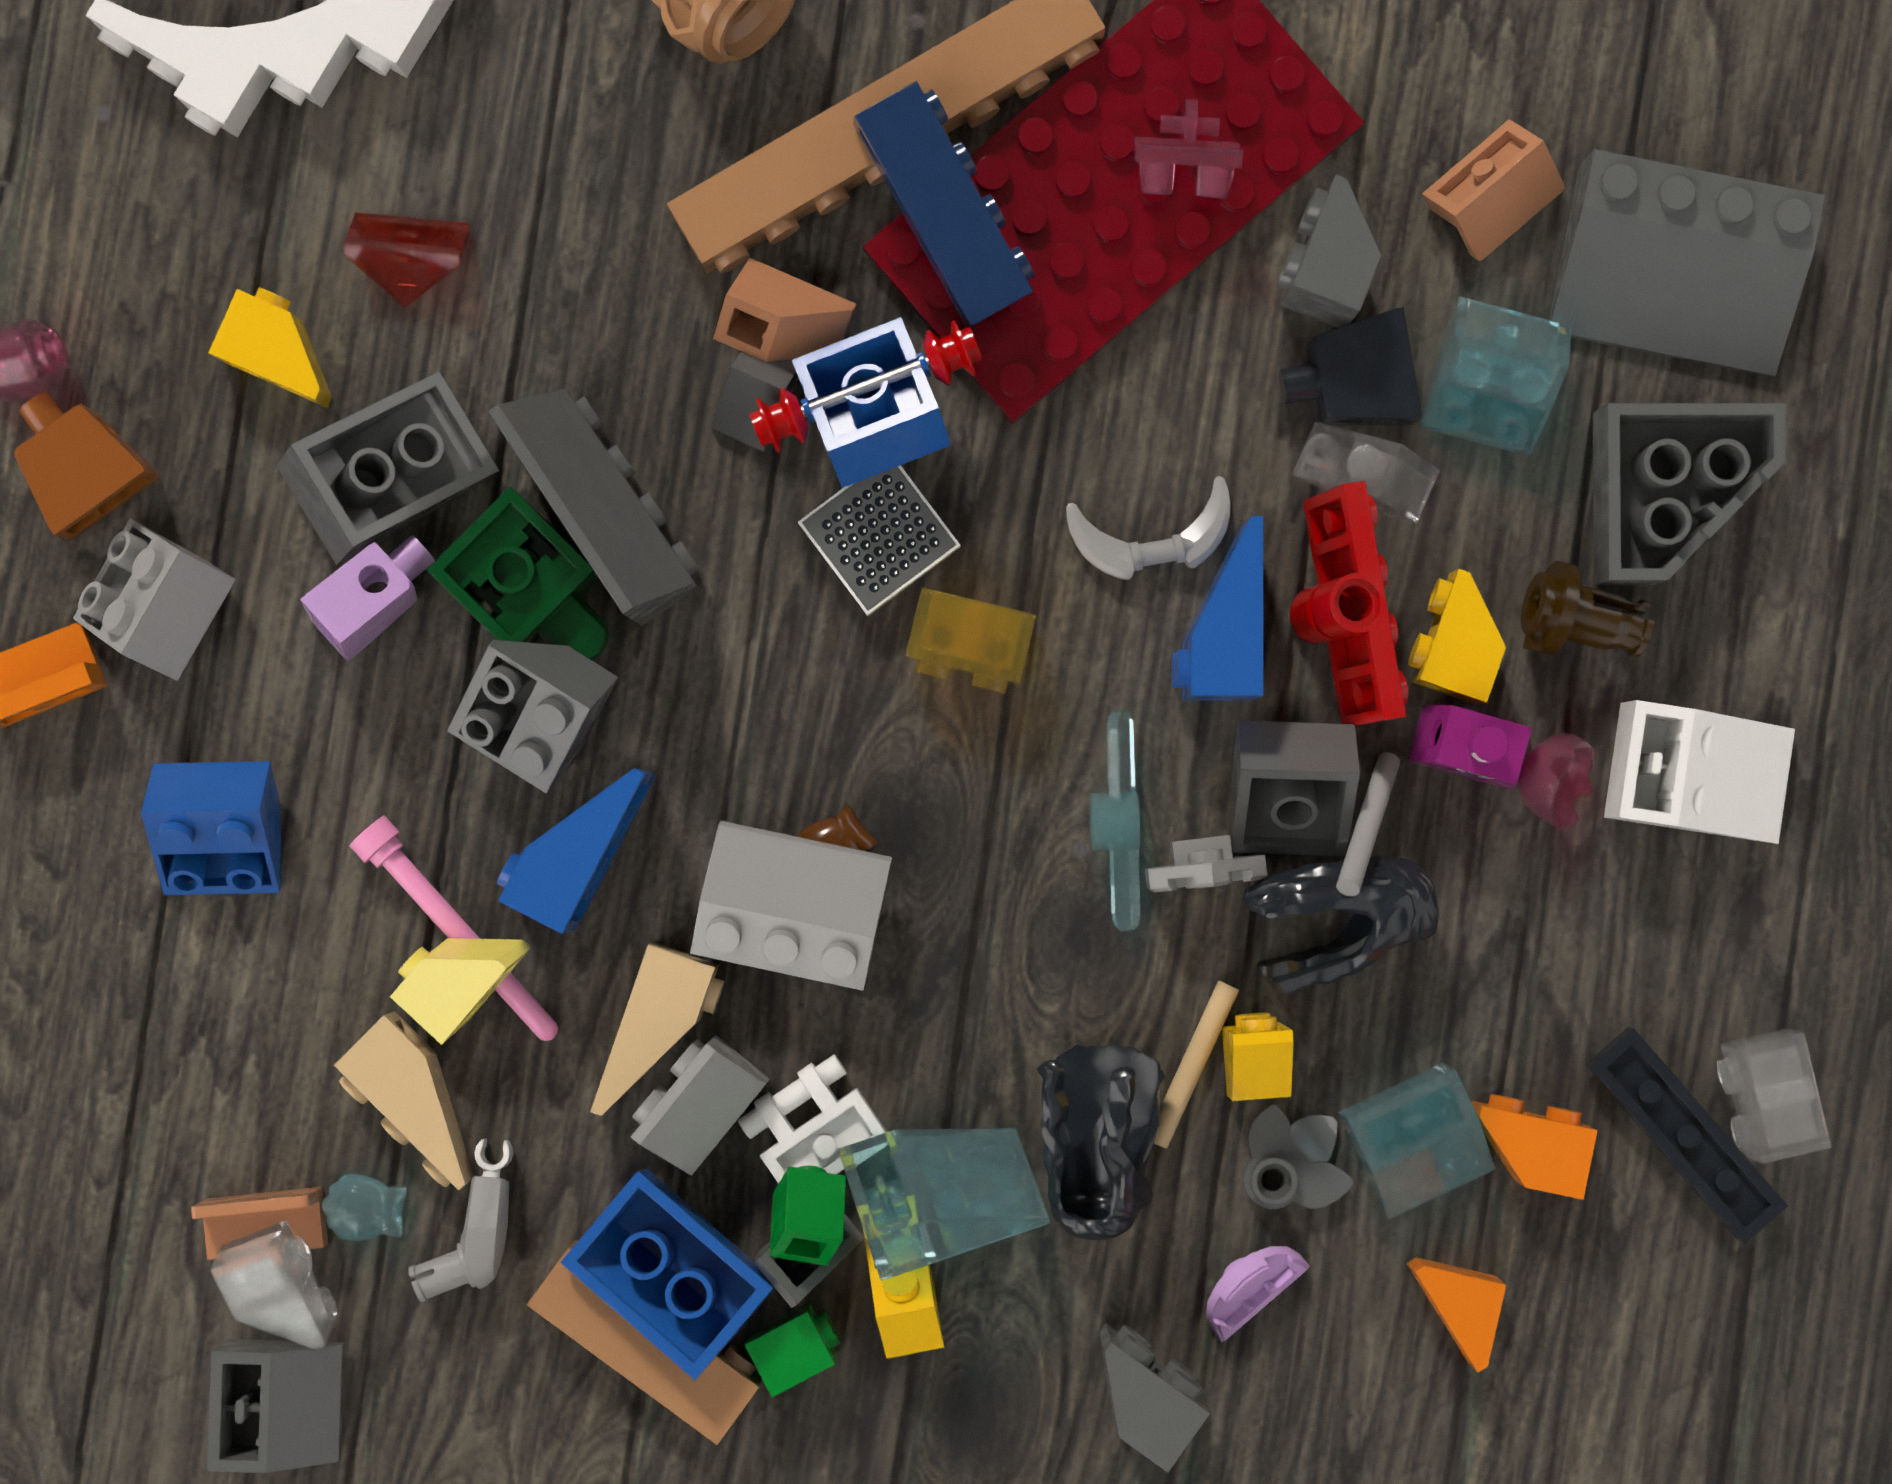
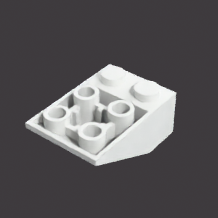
[1604,700,1795,844]

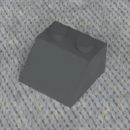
[1230,720,1360,856]

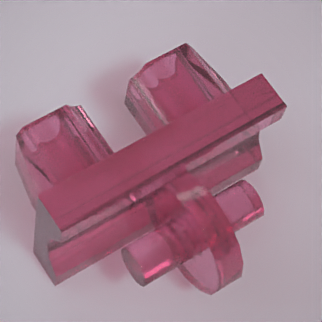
[1133,99,1243,198]

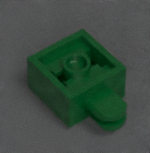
[427,486,610,661]

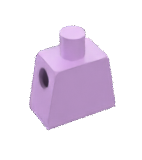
[300,535,435,662]

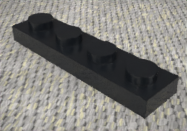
[1585,1027,1788,1244]

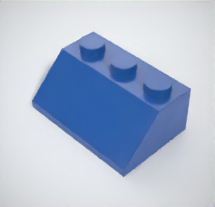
[560,1169,775,1380]

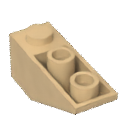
[334,1011,474,1190]

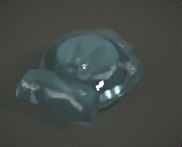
[321,1173,406,1241]

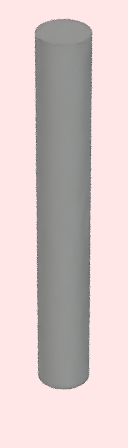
[1336,752,1400,896]

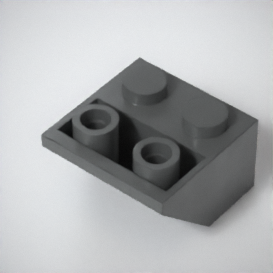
[1276,174,1381,328]
[447,640,618,793]
[1099,1323,1210,1472]
[207,1339,345,1473]

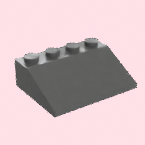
[1546,149,1825,378]
[488,388,700,626]

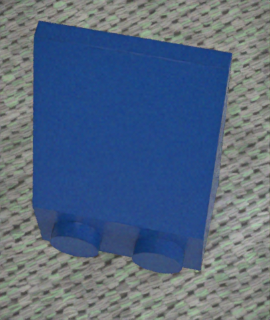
[1171,516,1263,701]
[497,768,656,934]

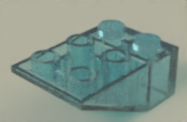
[838,1128,1050,1281]

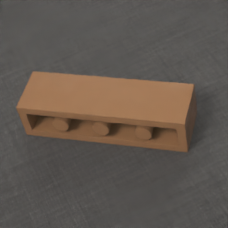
[527,1240,762,1445]

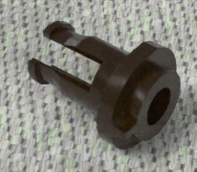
[1521,561,1655,658]

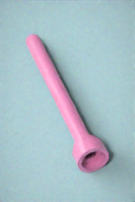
[349,815,558,1041]

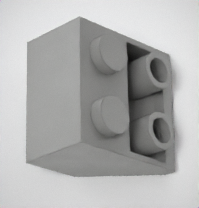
[73,518,236,681]
[631,1035,769,1176]

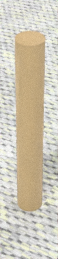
[1154,980,1239,1149]

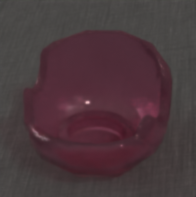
[1519,733,1595,830]

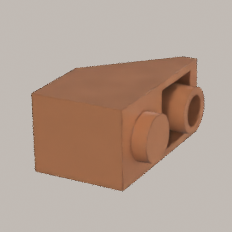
[713,258,856,362]

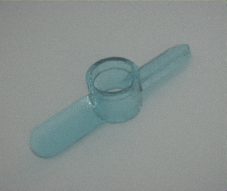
[1089,710,1140,931]

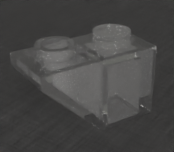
[1292,422,1440,524]
[210,1220,337,1349]

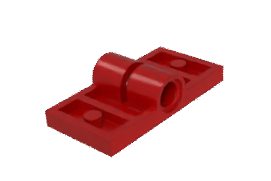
[1289,481,1408,726]

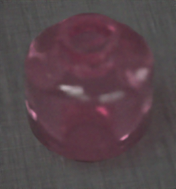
[0,319,69,403]

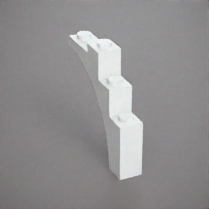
[86,0,454,138]

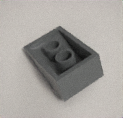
[276,372,499,565]

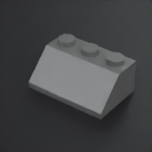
[690,821,892,991]

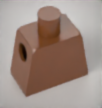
[14,392,160,541]

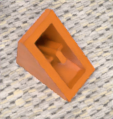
[1406,1257,1506,1373]

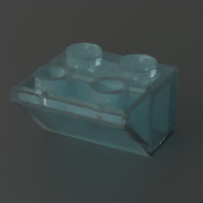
[1420,296,1571,457]
[1338,1063,1495,1219]

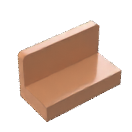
[1422,119,1565,261]
[191,1187,328,1260]

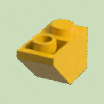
[1408,569,1506,705]
[1222,1013,1293,1101]
[862,1212,944,1359]

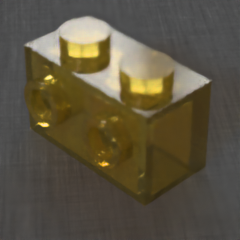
[905,587,1036,694]

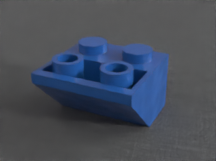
[141,761,281,895]

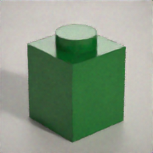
[769,1165,846,1266]
[745,1303,841,1397]

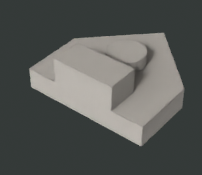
[1144,835,1267,892]

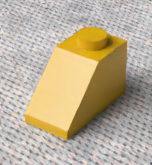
[208,287,332,408]

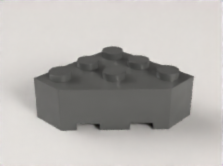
[1593,403,1786,586]

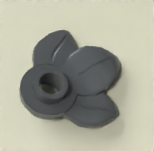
[1243,1104,1353,1209]

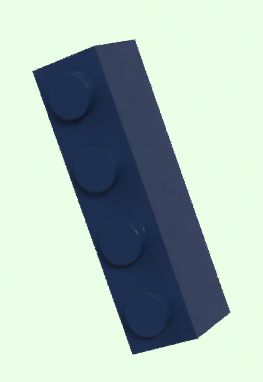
[853,81,1035,328]

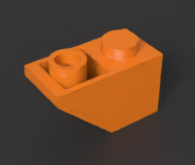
[1469,1094,1598,1200]

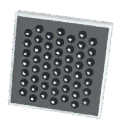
[798,465,961,616]

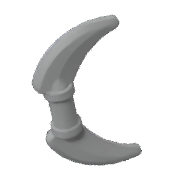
[1066,476,1231,580]

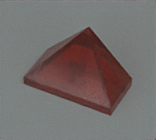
[343,212,470,308]

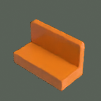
[0,623,108,729]

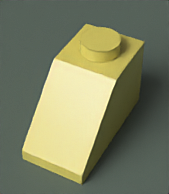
[390,938,531,1045]

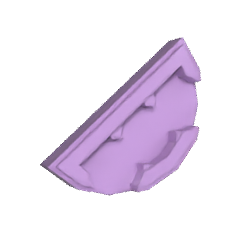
[1206,1246,1310,1342]

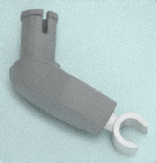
[408,1138,514,1302]

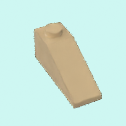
[590,942,725,1116]

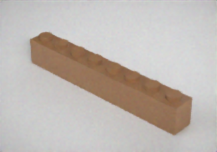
[667,0,1106,274]

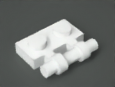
[738,1054,890,1184]

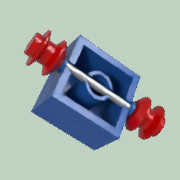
[749,317,982,488]

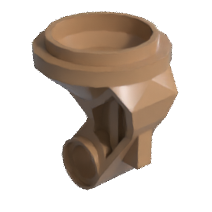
[651,0,795,64]

